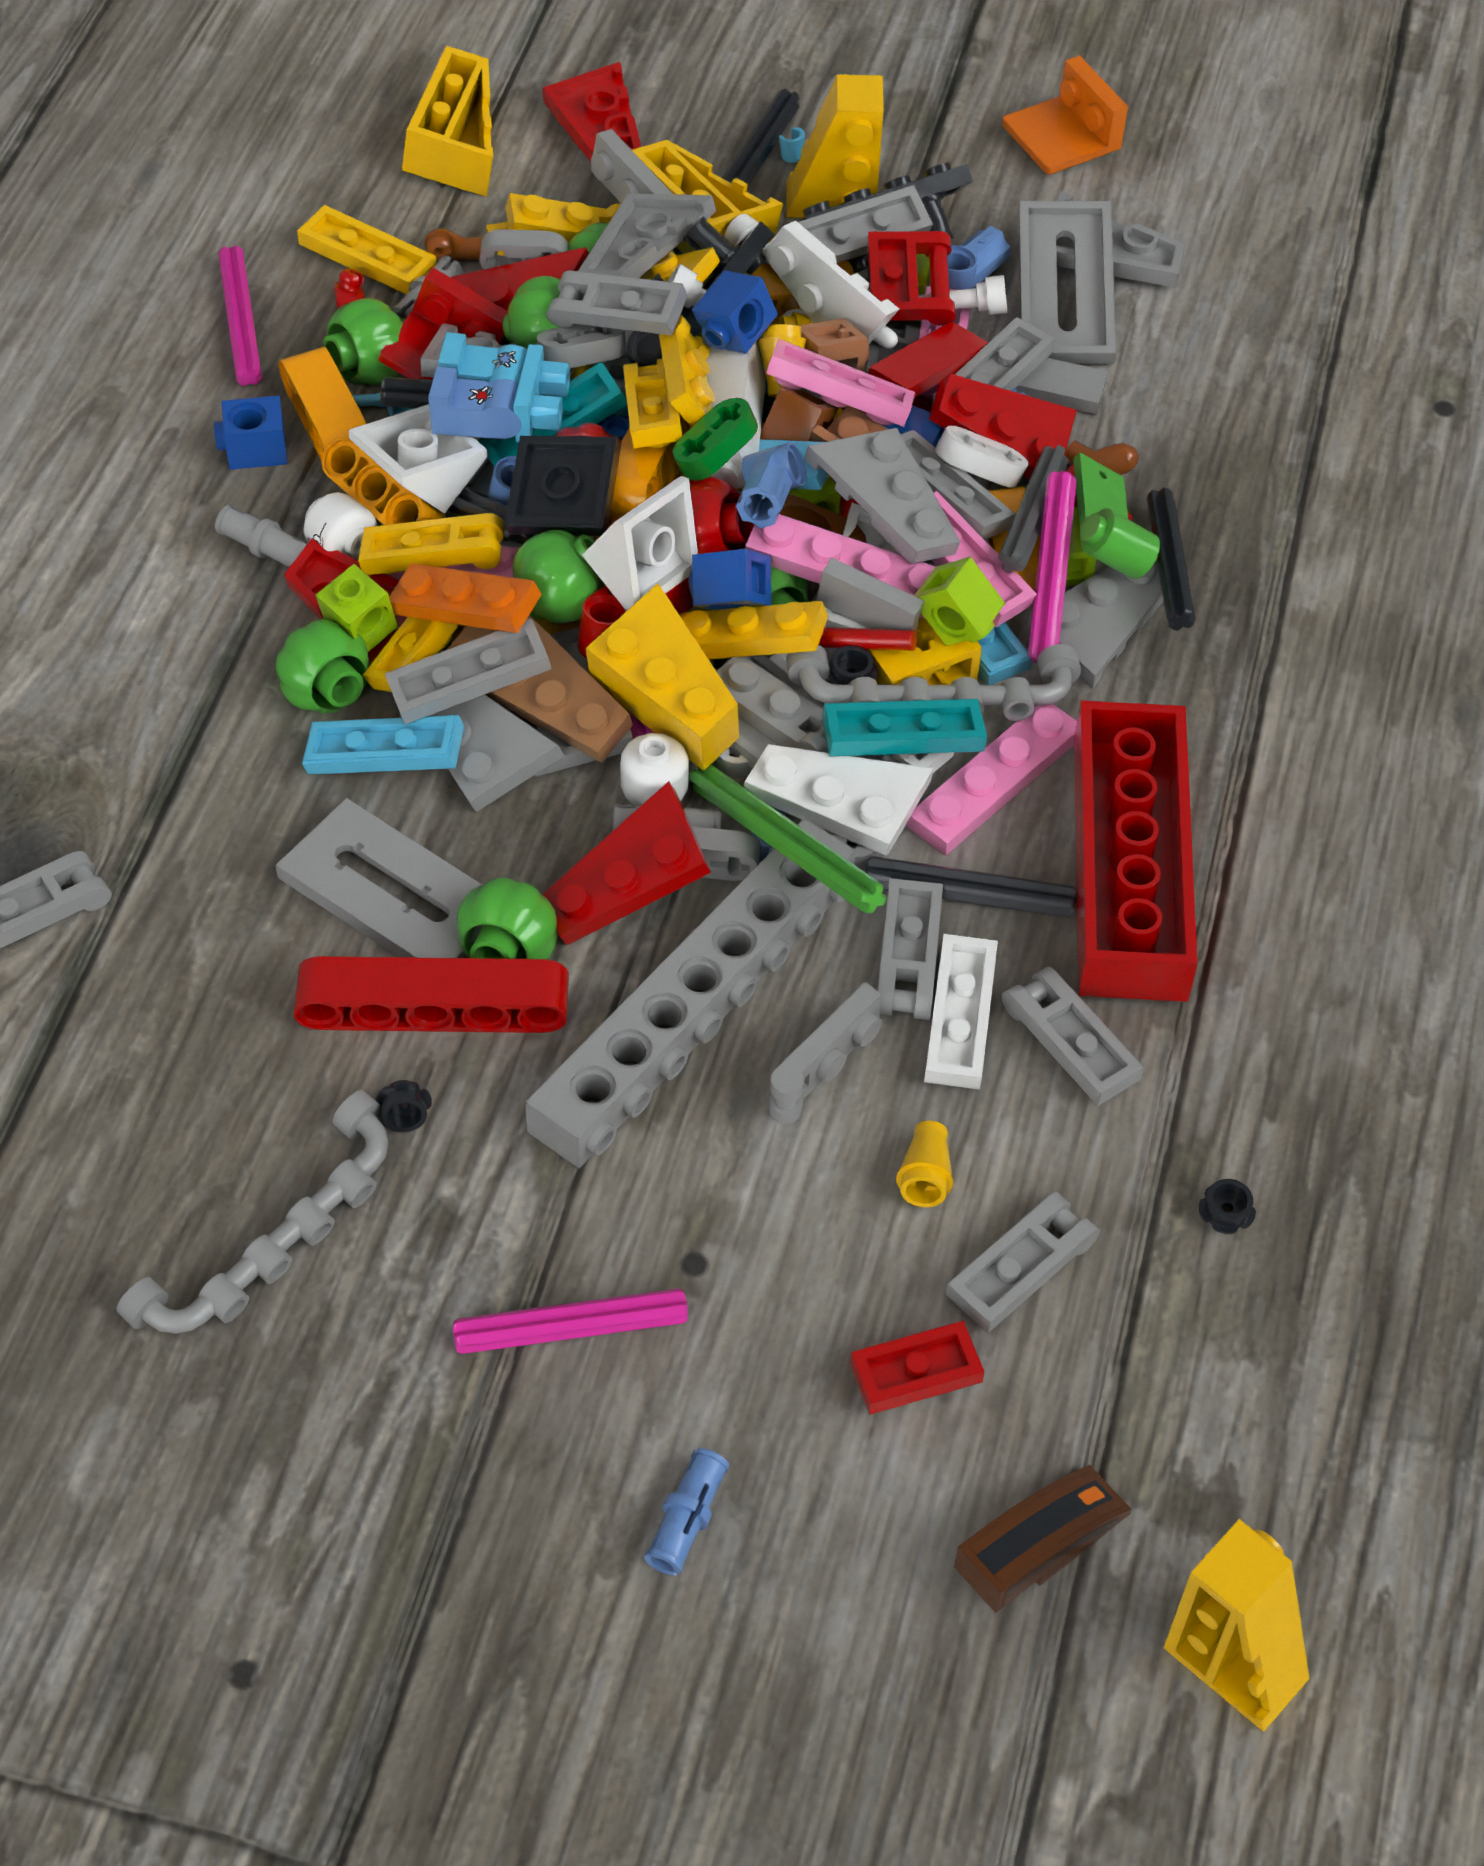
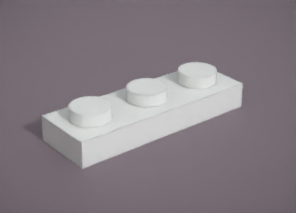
[924,934,998,1090]

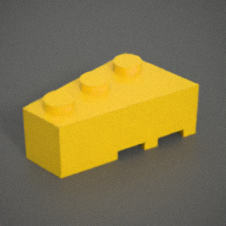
[402,45,493,197]
[786,74,884,218]
[632,140,783,254]
[586,583,739,771]
[1163,1519,1310,1732]

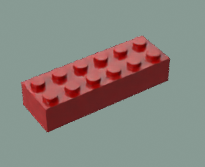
[1074,700,1198,1002]

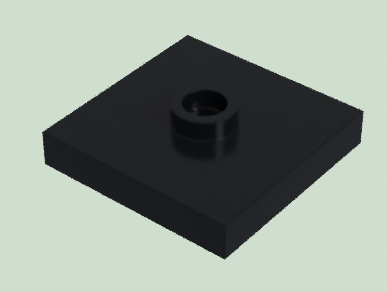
[504,436,621,536]

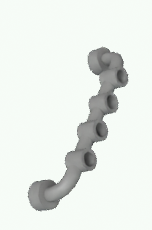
[786,644,1081,721]
[116,1090,389,1334]

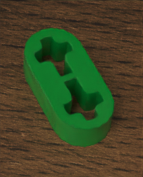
[673,398,758,481]

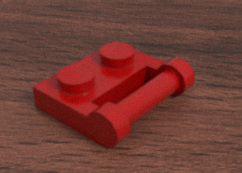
[867,231,956,326]

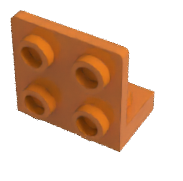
[1002,55,1128,175]

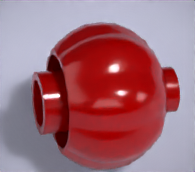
[689,476,755,554]

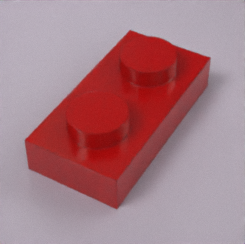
[850,1320,985,1415]

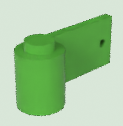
[1073,452,1160,579]

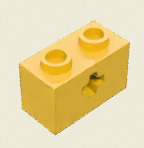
[866,618,982,685]

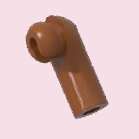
[425,228,483,262]
[1065,440,1139,475]

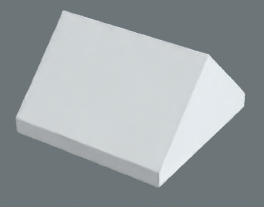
[349,404,487,514]
[582,476,698,610]

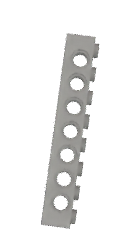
[525,818,856,1169]

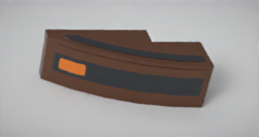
[954,1465,1132,1613]

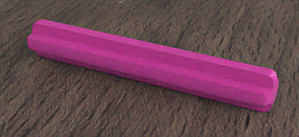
[218,245,262,387]
[1028,471,1077,663]
[453,1288,688,1354]

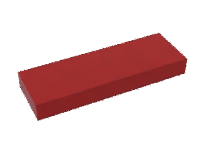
[868,321,989,398]

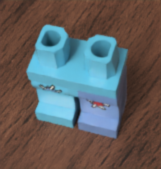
[428,332,570,442]

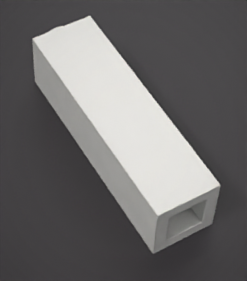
[706,341,766,489]

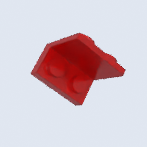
[378,267,508,380]

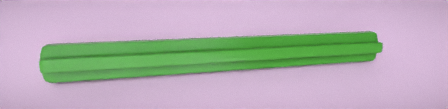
[689,764,887,913]

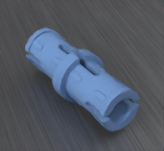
[644,1448,729,1576]

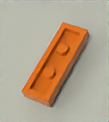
[389,563,542,634]

